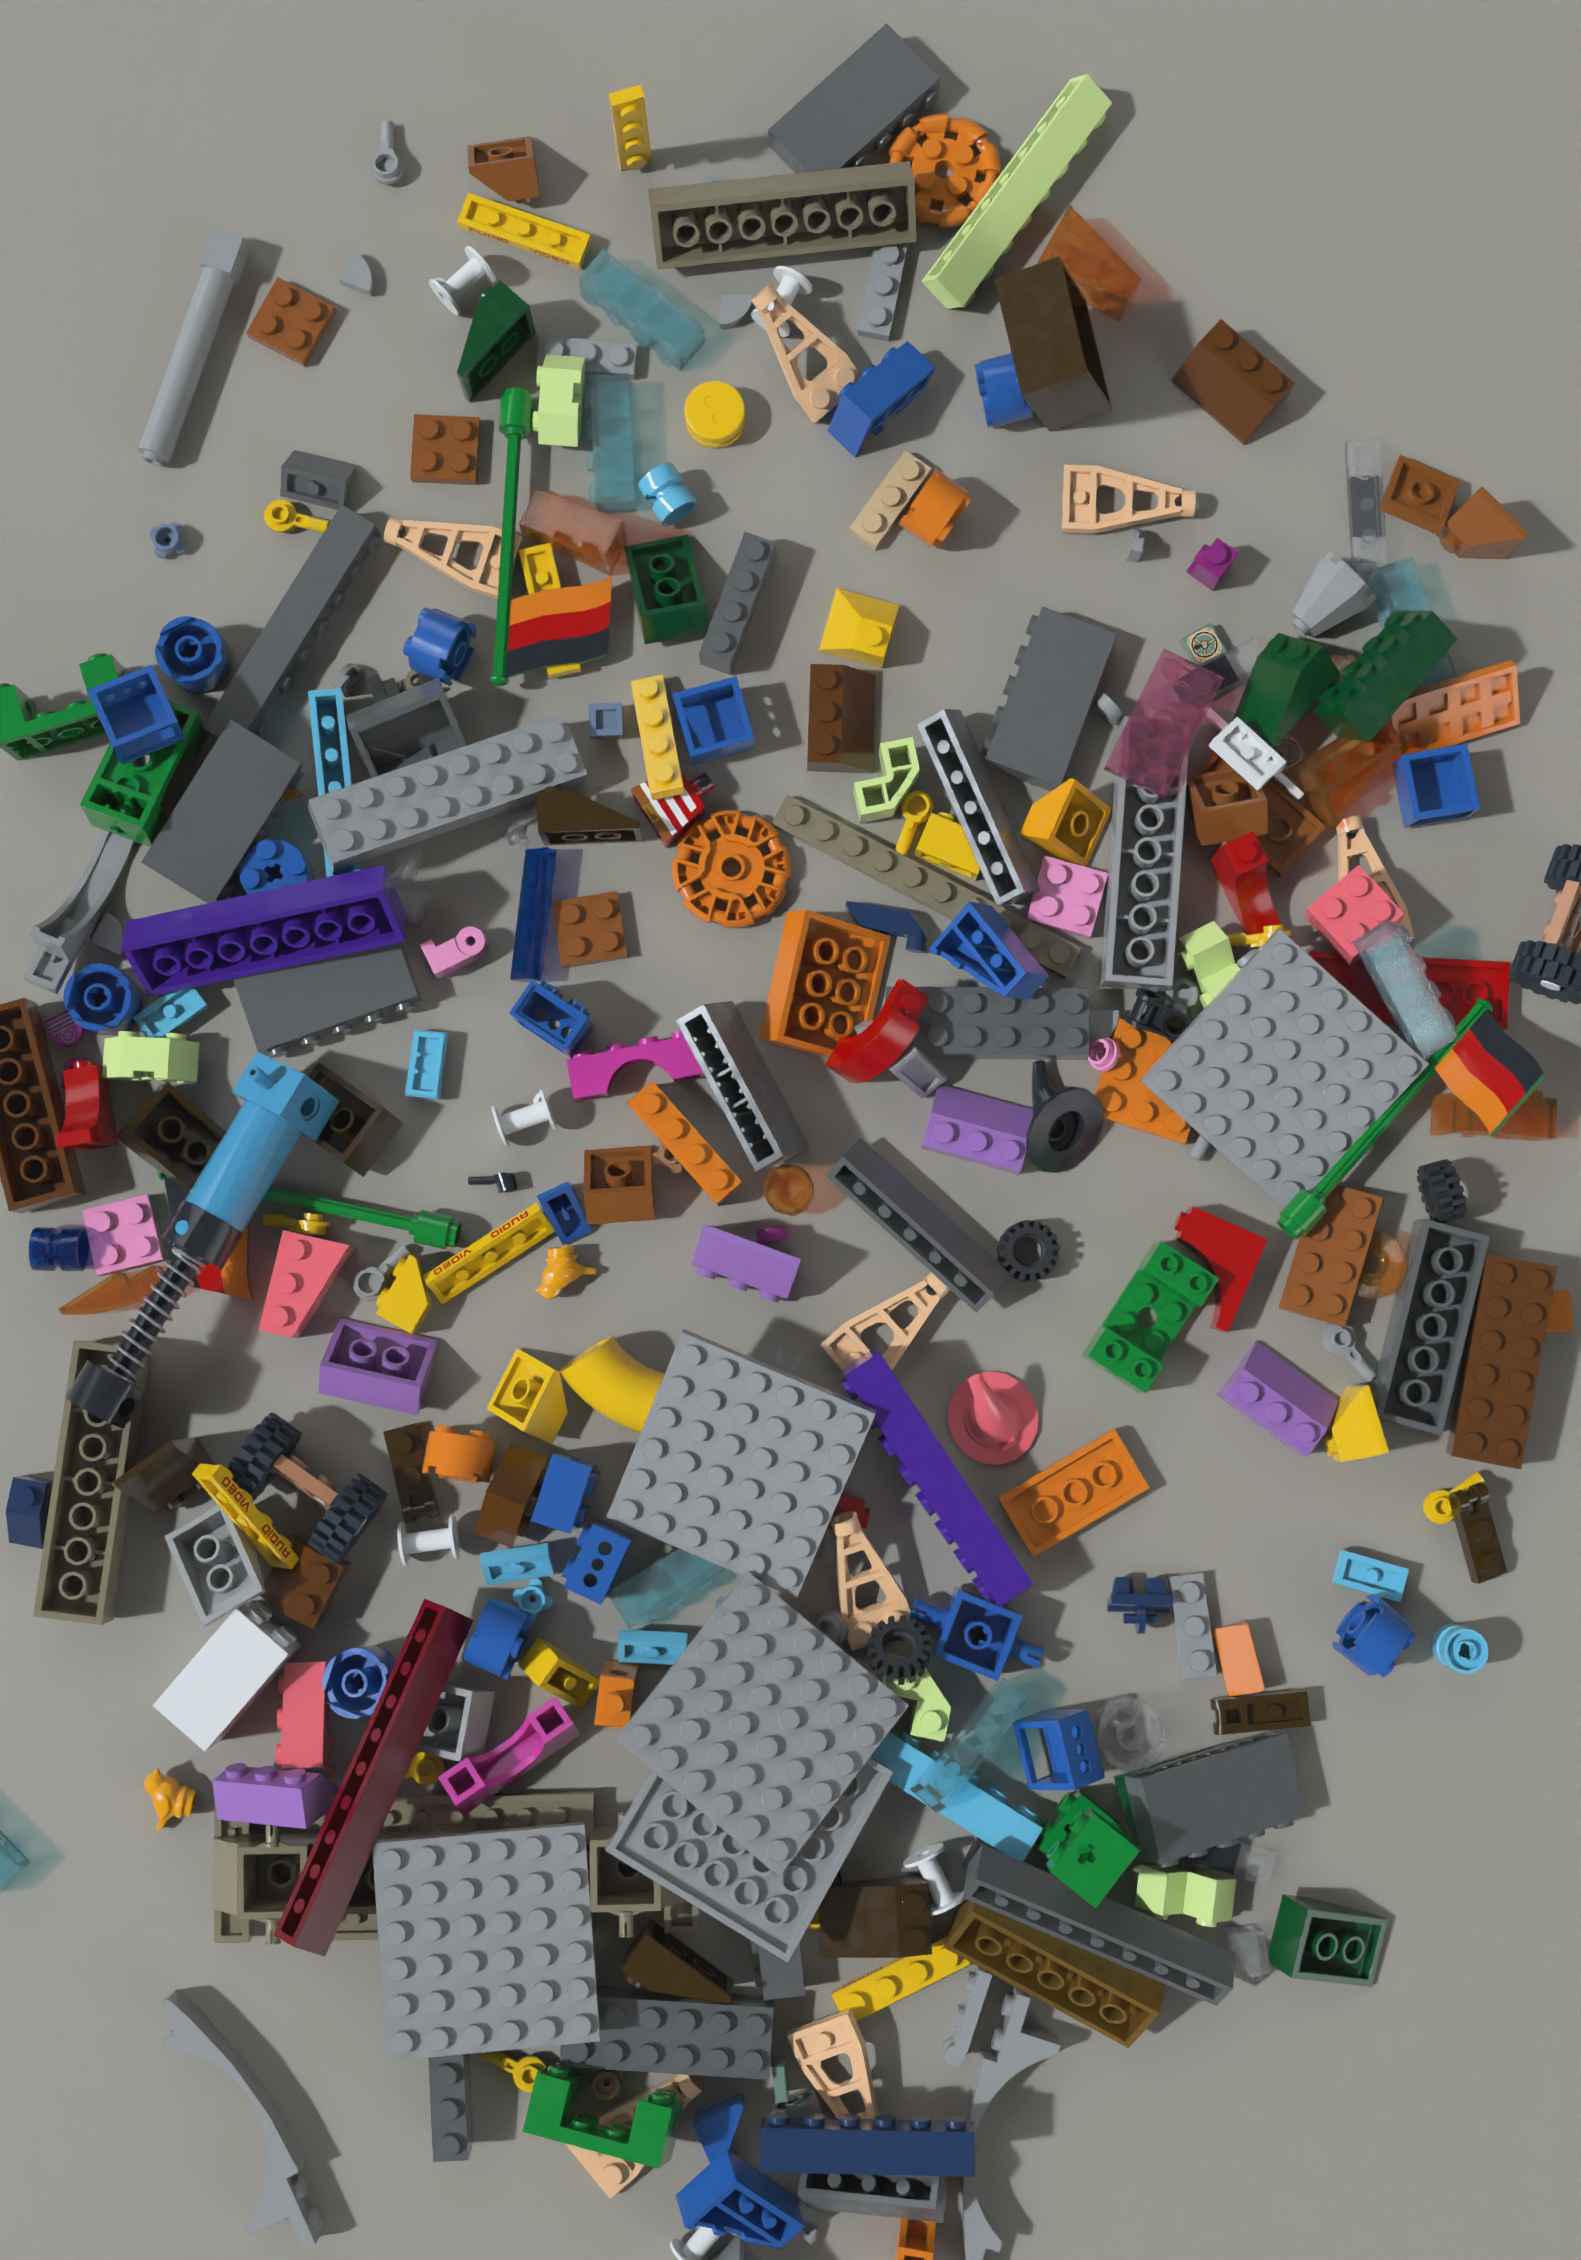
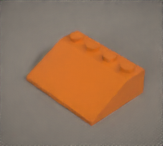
[758,909,891,1058]

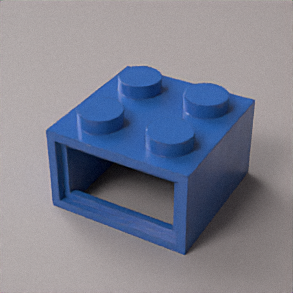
[87,664,185,765]
[672,676,755,766]
[1392,744,1480,828]
[509,980,593,1058]
[531,1451,600,1534]
[562,1519,635,1605]
[1013,1709,1105,1790]

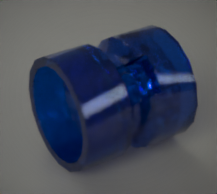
[29,1227,89,1271]

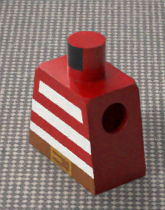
[631,770,715,848]

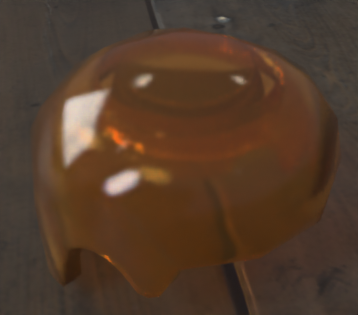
[763,1164,814,1216]

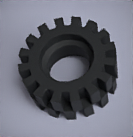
[1417,1159,1467,1223]
[997,1220,1060,1282]
[868,1615,931,1685]

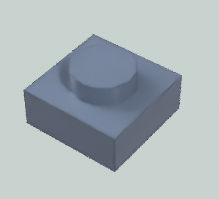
[589,702,624,739]

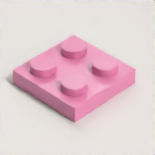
[1026,855,1108,938]
[82,1194,166,1276]

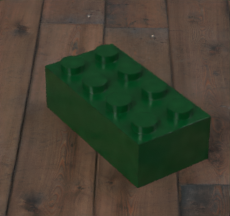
[1313,610,1458,742]

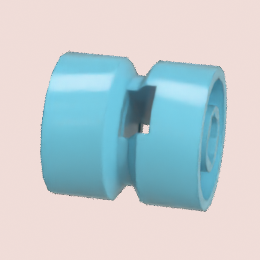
[638,462,698,527]
[1431,1623,1489,1674]

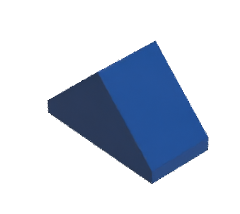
[537,1181,593,1245]
[693,2093,745,2163]

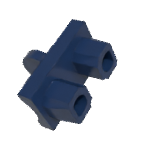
[1107,1577,1173,1634]

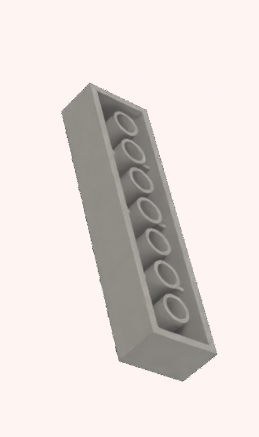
[308,713,587,872]
[1100,716,1191,992]

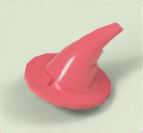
[947,1371,1038,1465]

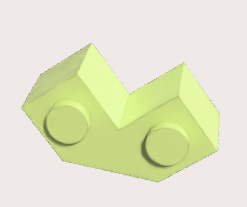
[532,354,585,447]
[853,737,920,823]
[1178,921,1240,1009]
[102,1031,200,1084]
[883,1654,951,1742]
[1135,1863,1237,1927]

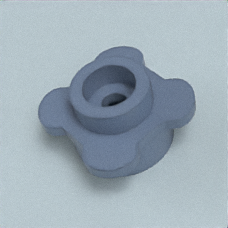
[150,522,187,559]

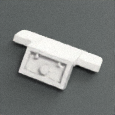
[1202,706,1304,801]

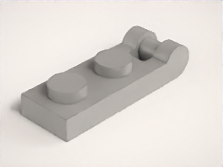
[943,1965,992,2067]

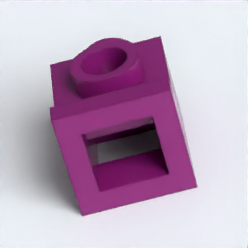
[1186,538,1238,591]

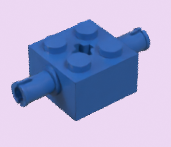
[909,1586,1044,1681]

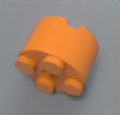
[898,468,972,549]
[422,1425,497,1484]

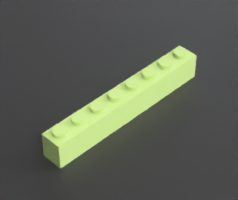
[921,74,1112,309]

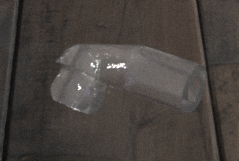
[507,803,537,852]

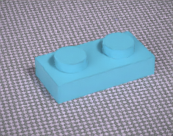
[133,987,210,1038]
[480,1543,554,1585]
[1332,1549,1409,1602]
[618,1629,688,1665]

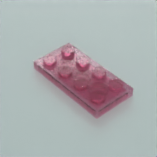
[1104,648,1224,799]

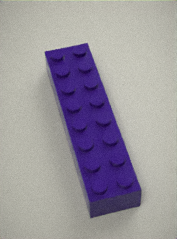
[121,865,407,997]
[839,1348,1033,1607]

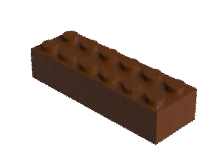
[0,998,86,1213]
[1446,1254,1557,1469]

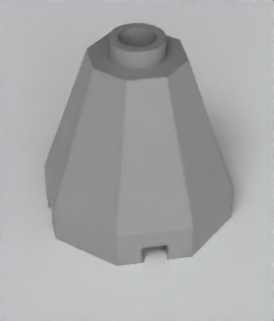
[1291,551,1377,636]

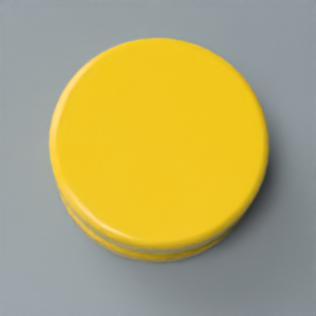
[684,381,745,448]

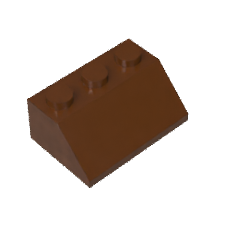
[1171,319,1295,445]
[807,664,876,773]

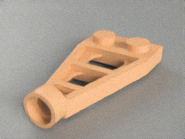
[751,283,861,423]
[1061,464,1196,534]
[383,517,523,599]
[1335,815,1415,951]
[820,1272,951,1370]
[830,1511,911,1651]
[786,2008,879,2119]
[566,2074,703,2199]

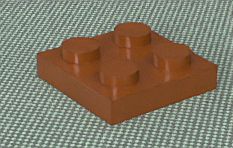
[246,277,337,367]
[410,414,481,485]
[1378,455,1460,535]
[552,891,628,968]

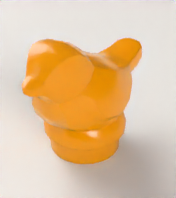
[535,1245,597,1300]
[144,1768,197,1831]

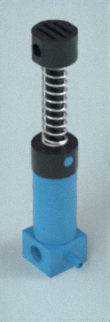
[65,1052,340,1429]

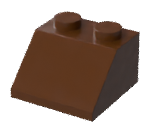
[259,1533,351,1629]

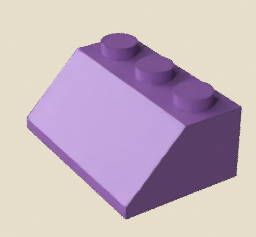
[920,1085,1033,1175]
[691,1224,801,1303]
[318,1318,438,1415]
[1217,1341,1339,1457]
[212,1763,339,1829]

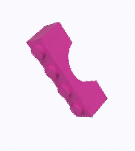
[566,1031,705,1102]
[438,1696,580,1816]

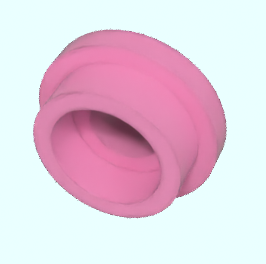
[1087,1038,1120,1072]

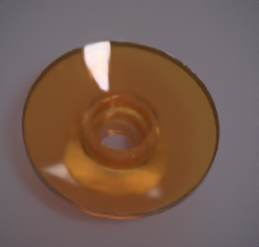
[1356,1231,1407,1299]

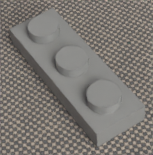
[857,243,908,342]
[536,335,637,380]
[1168,1572,1217,1680]

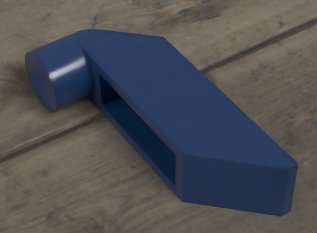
[845,901,927,953]

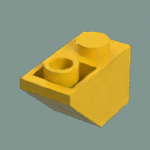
[376,1255,433,1334]

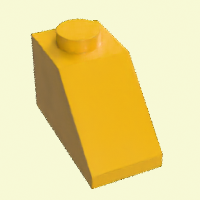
[914,812,980,881]
[518,1637,600,1709]

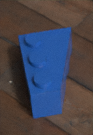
[827,341,936,458]
[928,902,1049,1000]
[676,2149,805,2249]

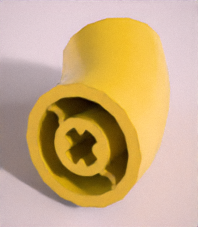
[559,1335,665,1433]

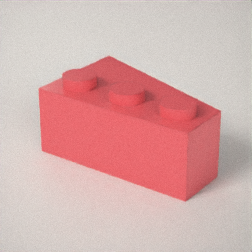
[259,1230,356,1338]
[275,1661,335,1778]

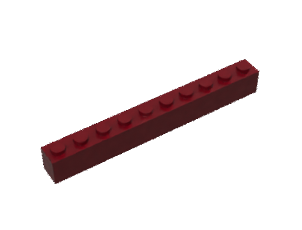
[274,1599,474,1957]

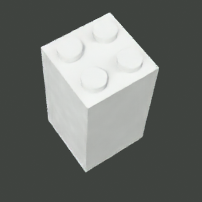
[152,1601,302,1752]

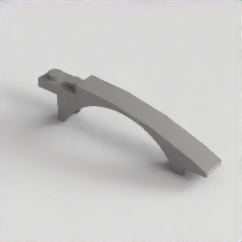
[23,755,150,994]
[961,1986,1061,2260]
[161,1990,323,2250]

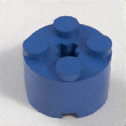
[974,353,1033,427]
[403,607,477,686]
[155,616,231,693]
[240,839,315,894]
[63,963,142,1036]
[1333,1594,1416,1677]
[463,1597,536,1680]
[322,1646,397,1719]

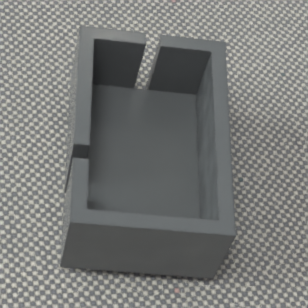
[346,677,467,778]

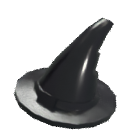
[1026,1060,1103,1173]

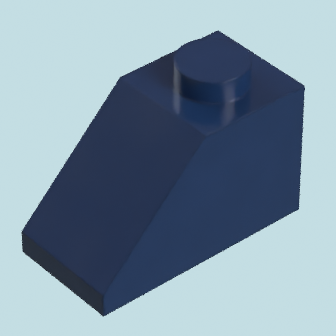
[6,1475,53,1549]

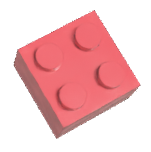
[1304,865,1405,966]

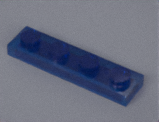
[510,847,557,982]

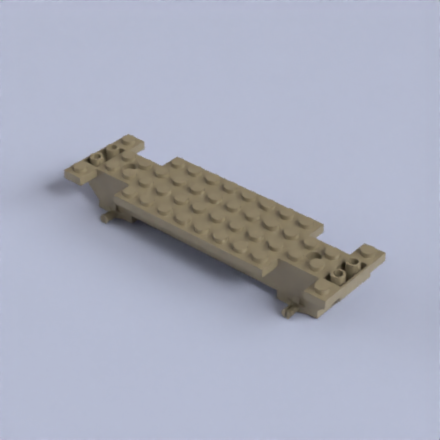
[213,1791,700,1945]

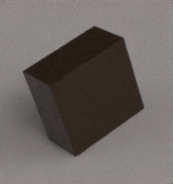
[994,256,1113,432]

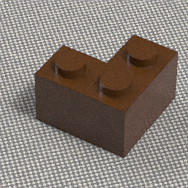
[474,1442,548,1548]

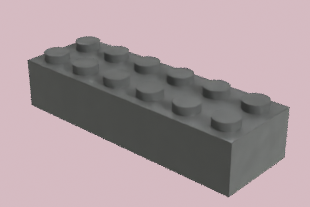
[885,986,1089,1060]
[1371,1219,1491,1435]
[559,1986,774,2080]

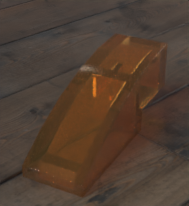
[59,1265,165,1315]

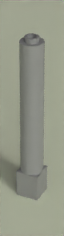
[138,227,250,466]

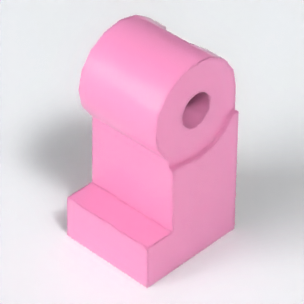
[420,926,487,979]

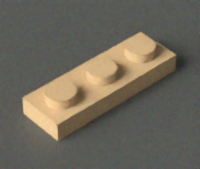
[849,450,932,551]

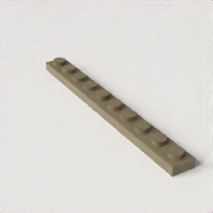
[772,795,1081,979]

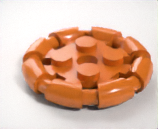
[888,113,1002,228]
[672,810,792,928]

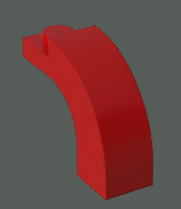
[825,979,929,1083]

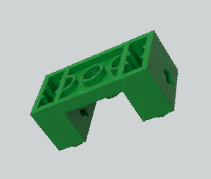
[0,653,129,761]
[80,700,208,847]
[1081,1241,1219,1394]
[1035,1789,1140,1908]
[522,2062,684,2169]

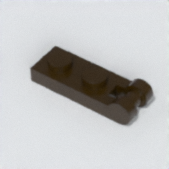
[383,1423,440,1524]
[1449,1482,1507,1584]
[1210,1689,1311,1735]

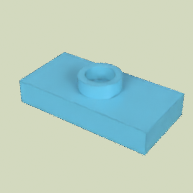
[405,1029,448,1100]

